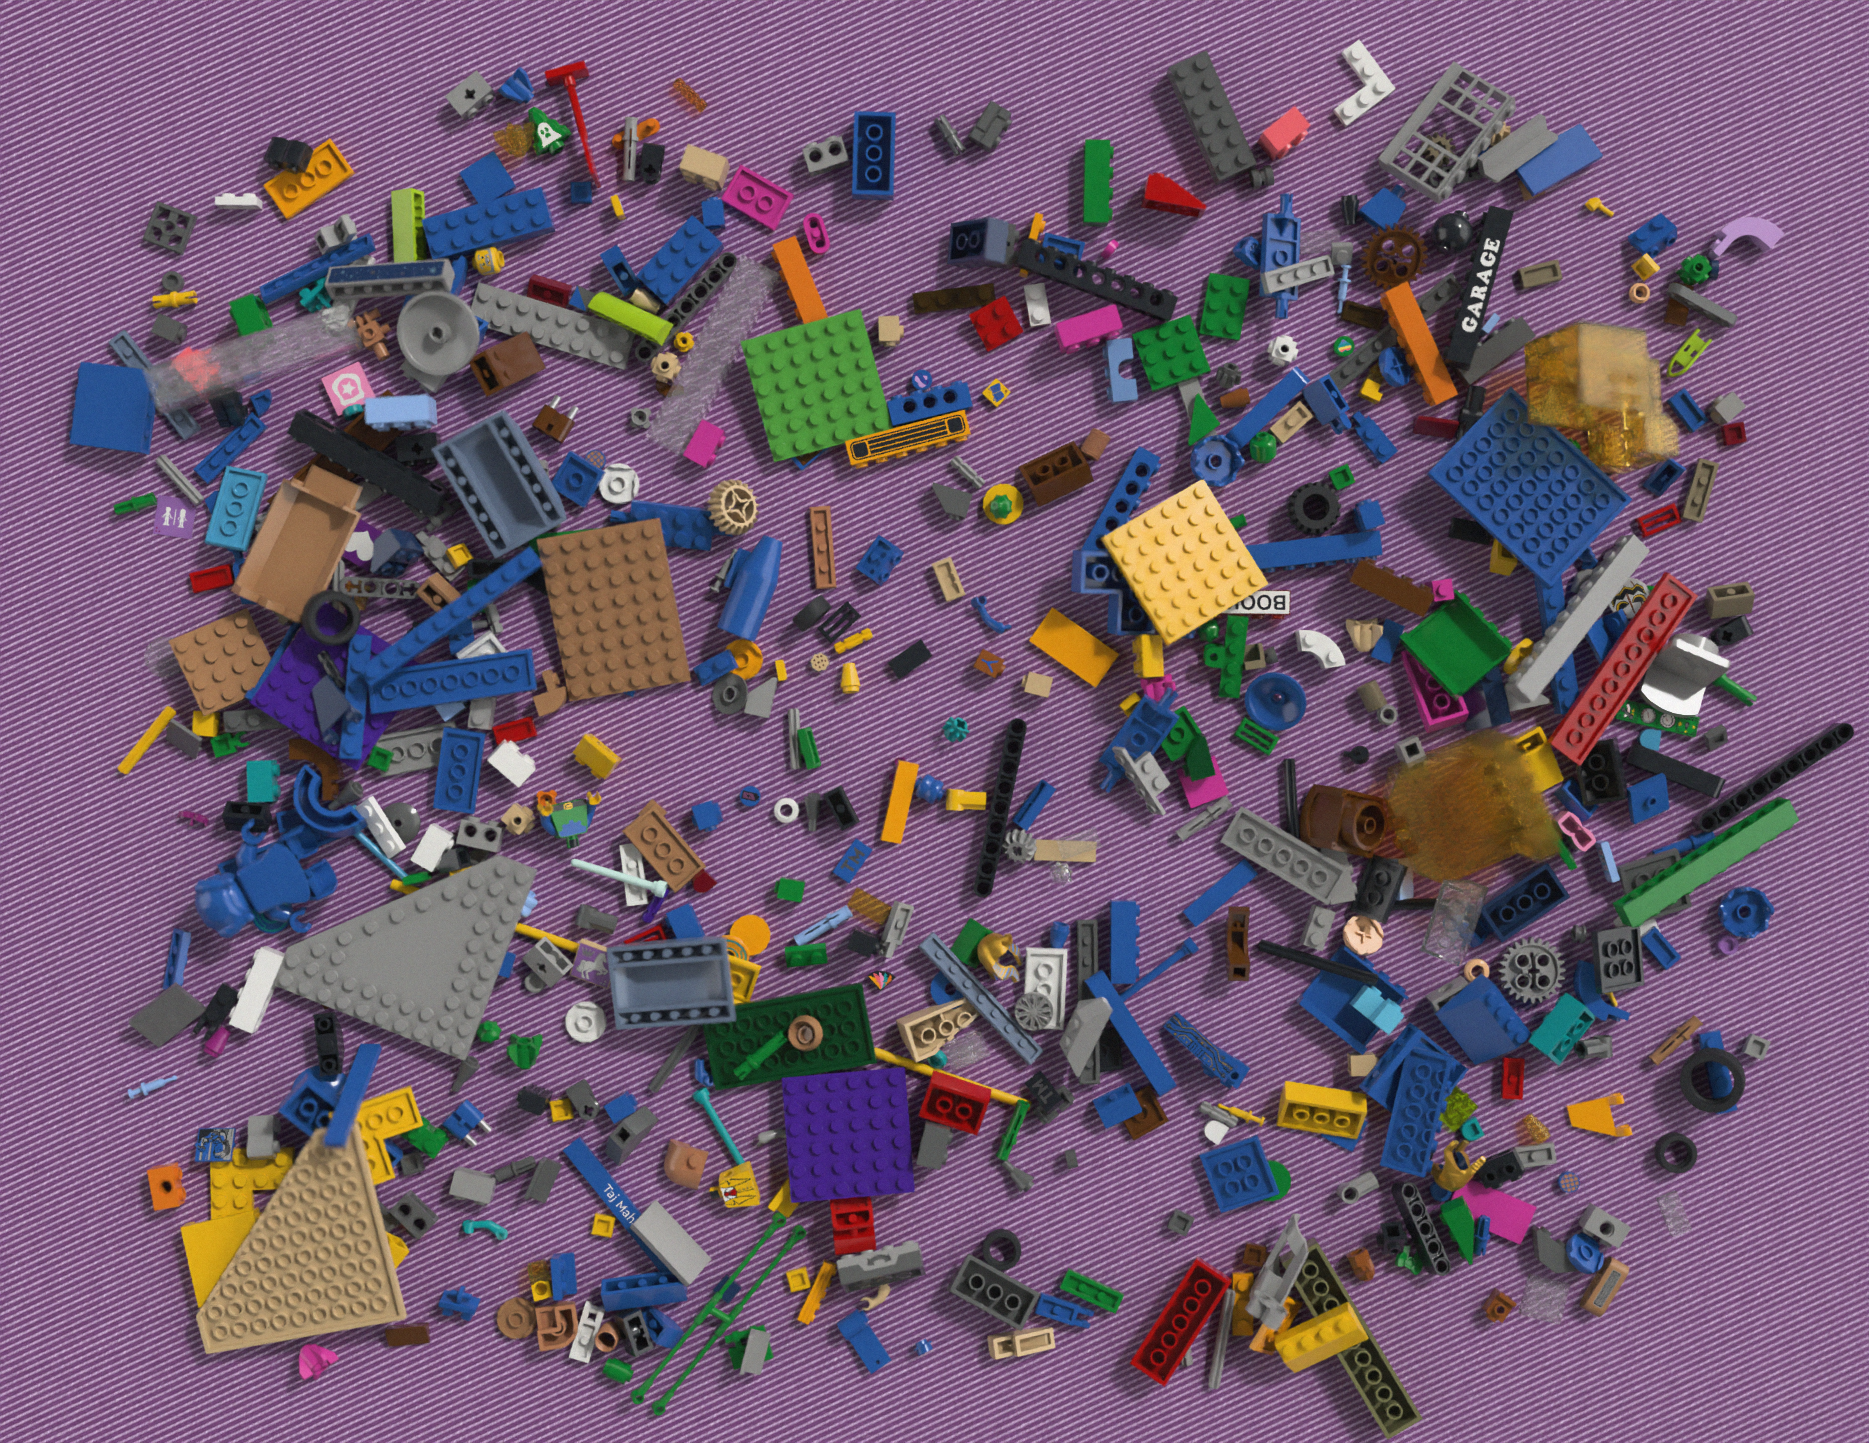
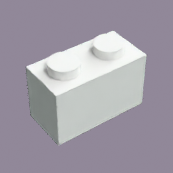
[487,739,536,788]
[411,823,456,872]

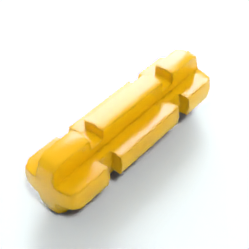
[834,628,873,654]

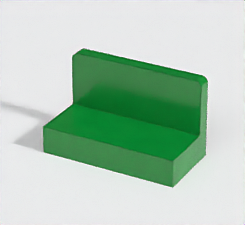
[950,918,995,969]

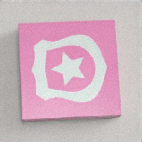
[321,362,376,417]

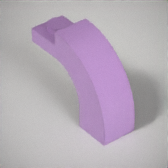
[1707,217,1785,260]

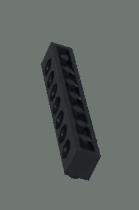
[1014,238,1178,323]

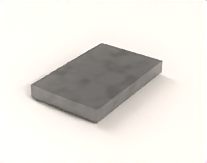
[129,982,206,1048]

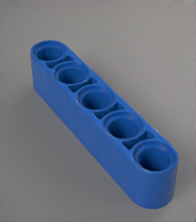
[1225,366,1311,450]

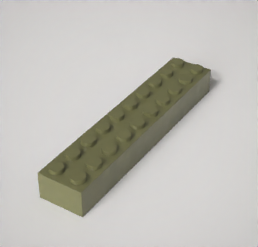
[1279,1237,1423,1440]

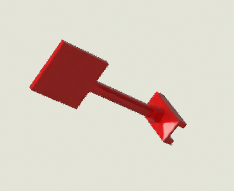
[544,60,601,188]

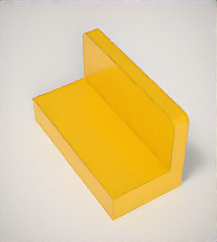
[768,1177,800,1218]

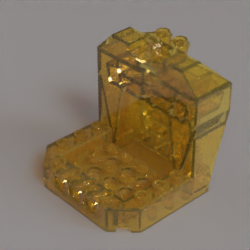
[1383,729,1561,885]

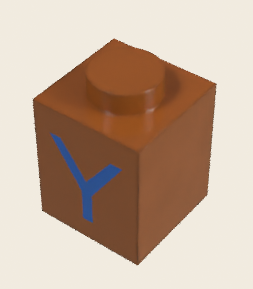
[973,649,1006,678]

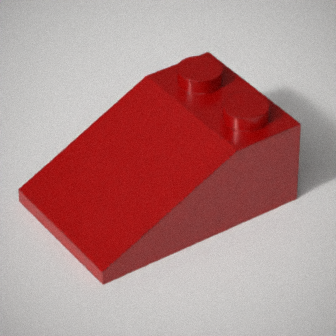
[1140,172,1207,218]

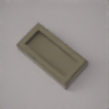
[1517,259,1563,290]

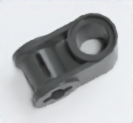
[566,1079,600,1120]

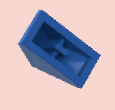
[1643,457,1686,497]

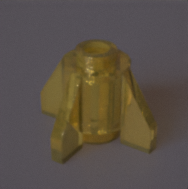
[493,122,535,157]

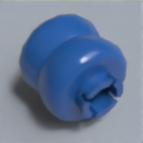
[914,774,945,804]

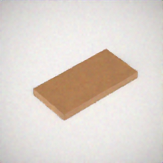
[622,804,706,893]

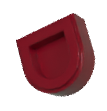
[692,868,717,893]

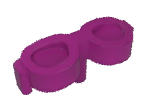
[177,811,209,827]

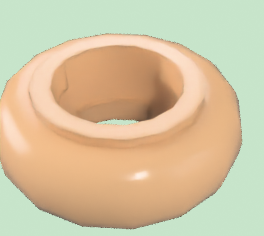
[1464,958,1489,982]

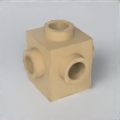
[650,352,682,383]
[501,803,536,835]

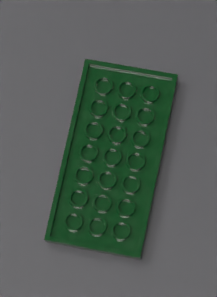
[702,982,877,1091]

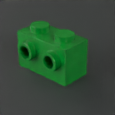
[400,1116,450,1159]

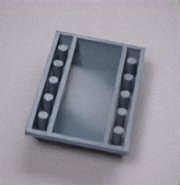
[432,409,567,558]
[606,936,736,1030]

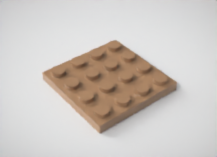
[168,608,271,717]

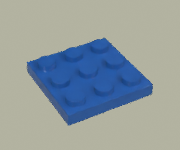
[1199,1134,1280,1213]

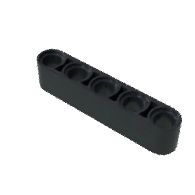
[1625,743,1726,799]
[1391,1181,1451,1276]

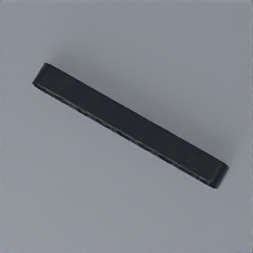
[973,718,1027,898]
[1693,723,1854,832]

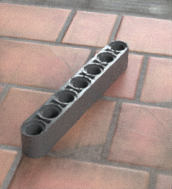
[635,252,739,365]

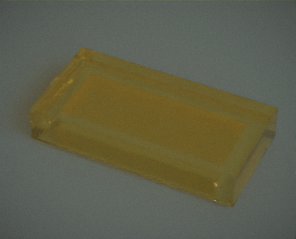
[847,887,892,925]

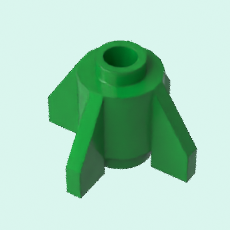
[506,1034,543,1070]

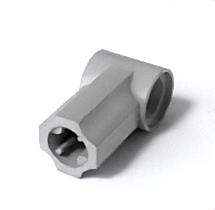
[1337,1170,1380,1204]

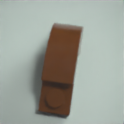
[289,739,344,800]
[1225,906,1251,981]

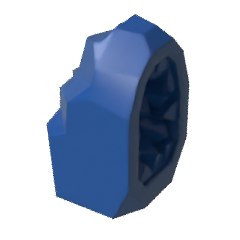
[1232,236,1262,270]

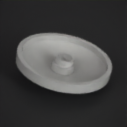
[397,291,479,375]

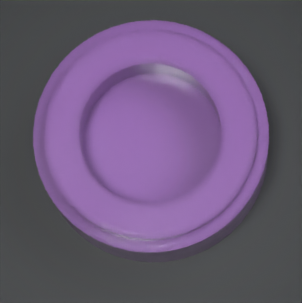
[1716,934,1739,955]

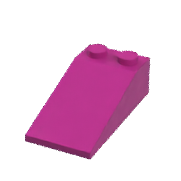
[1400,650,1469,733]

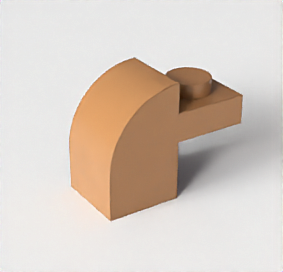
[533,670,568,717]

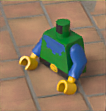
[537,791,601,848]

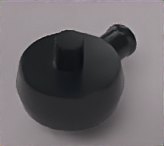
[1343,746,1370,765]

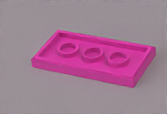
[1448,1178,1537,1245]

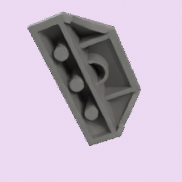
[1059,997,1113,1077]

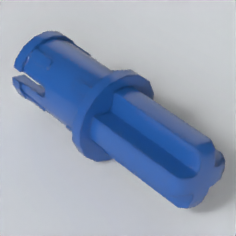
[1473,1215,1491,1256]

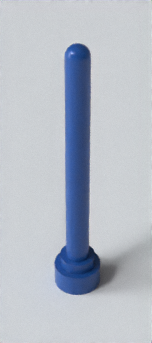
[244,621,301,701]
[1119,936,1200,1002]

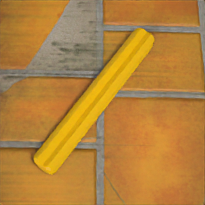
[117,706,176,774]

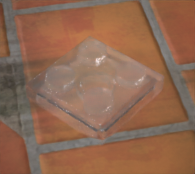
[1518,1273,1570,1325]

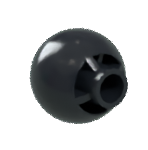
[1431,210,1473,255]

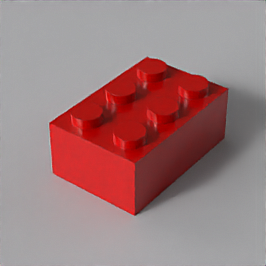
[919,1070,992,1136]

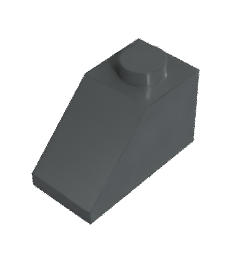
[932,483,972,521]

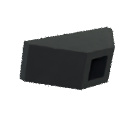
[313,1012,345,1076]

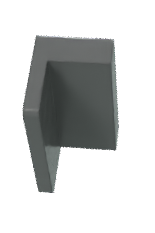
[524,1157,562,1203]

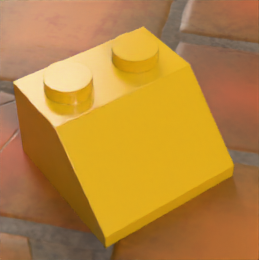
[573,733,623,779]

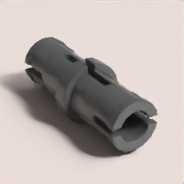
[934,114,966,156]

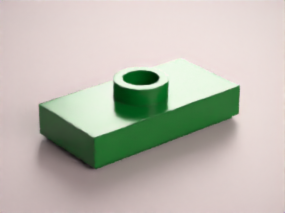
[797,727,821,770]

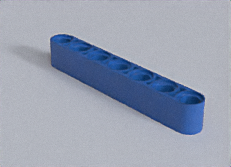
[1085,969,1177,1097]

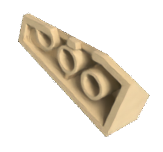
[896,997,980,1062]

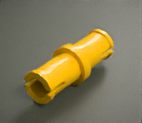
[152,290,198,309]

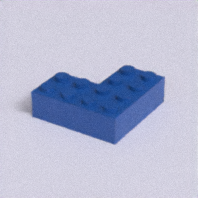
[1071,550,1155,635]

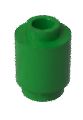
[602,1358,634,1385]

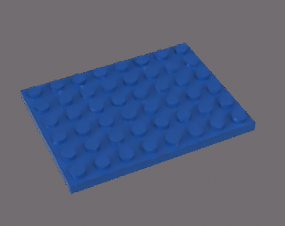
[1427,387,1633,588]

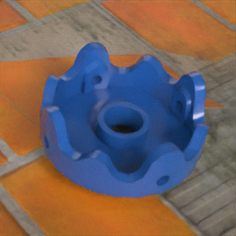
[1190,435,1244,487]
[1718,886,1775,938]

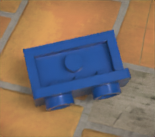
[1628,213,1677,259]

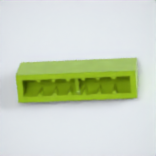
[391,188,427,263]
[587,292,674,346]

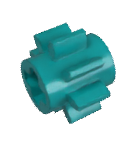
[942,717,969,742]

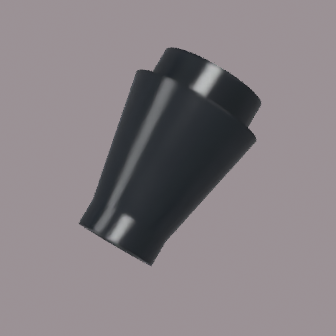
[1339,195,1359,225]

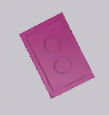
[721,164,795,232]

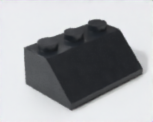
[1575,736,1627,806]

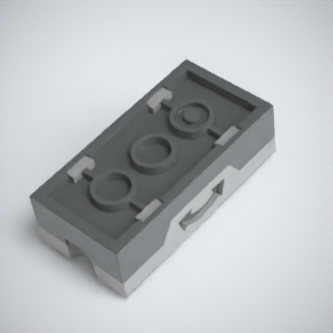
[837,1241,926,1293]

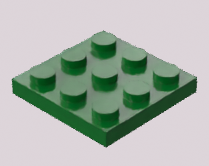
[1132,315,1211,393]

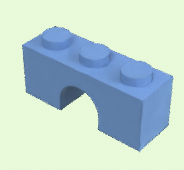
[1102,338,1138,405]

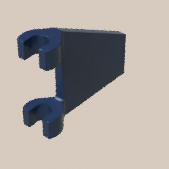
[312,675,364,745]

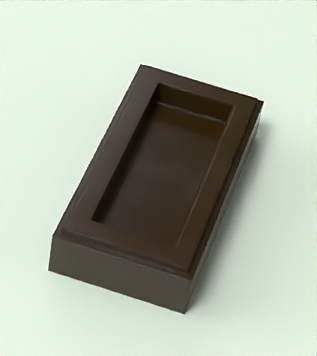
[1340,300,1385,332]

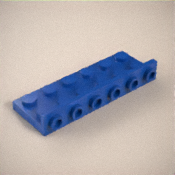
[1380,1047,1457,1178]

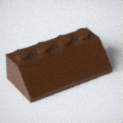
[1345,556,1435,618]

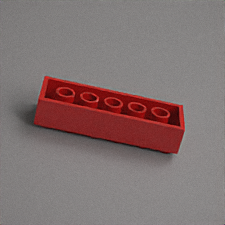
[1130,1256,1232,1387]

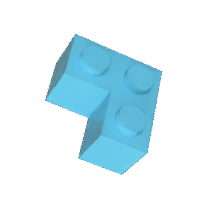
[1349,985,1404,1035]

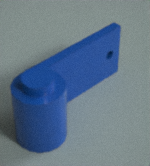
[837,1309,892,1374]

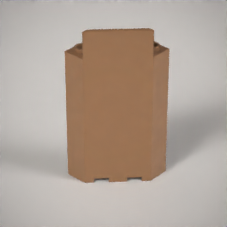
[231,464,363,624]

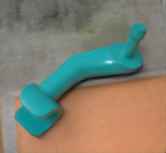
[462,1220,508,1240]

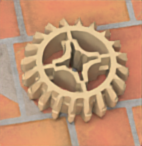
[707,479,760,535]

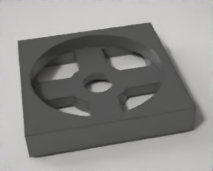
[143,201,198,255]

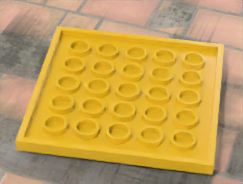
[1101,479,1268,645]

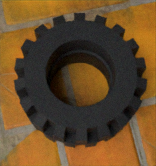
[1286,482,1342,535]

